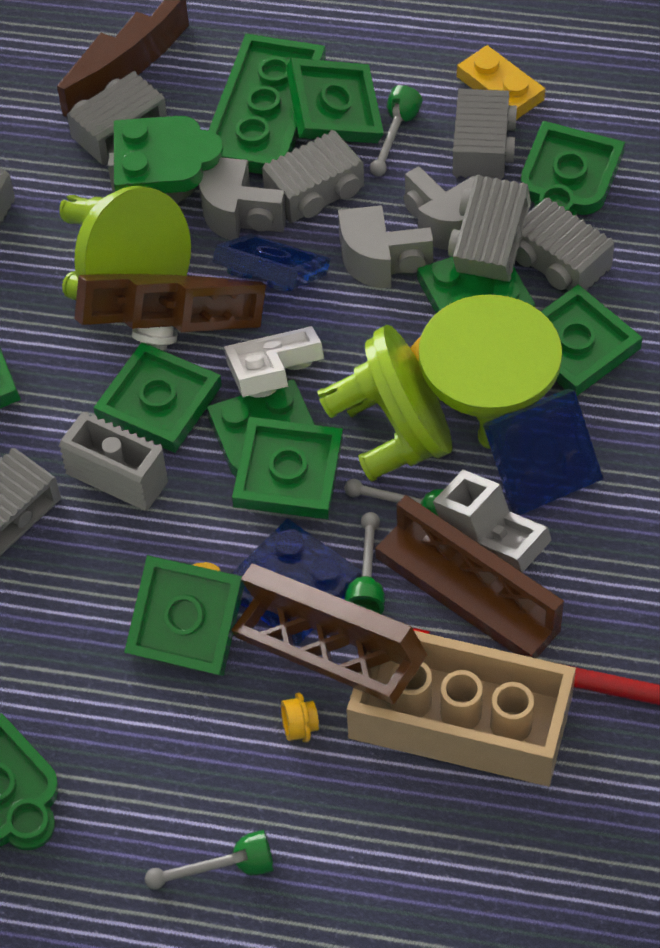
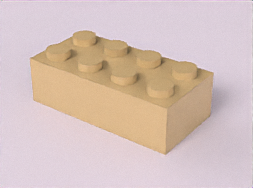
[347,631,576,787]

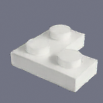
[224,326,324,398]

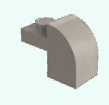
[199,157,286,241]
[403,166,475,250]
[338,205,433,288]
[433,470,552,573]

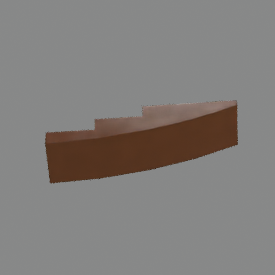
[57,0,189,117]
[74,274,266,332]

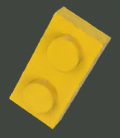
[457,45,545,120]

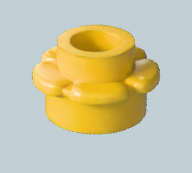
[281,692,319,743]

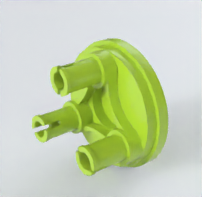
[59,186,191,300]
[419,295,562,449]
[317,325,452,482]

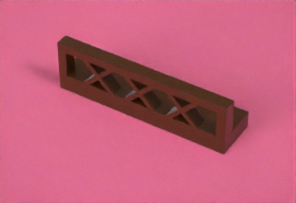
[375,495,564,659]
[231,563,428,705]

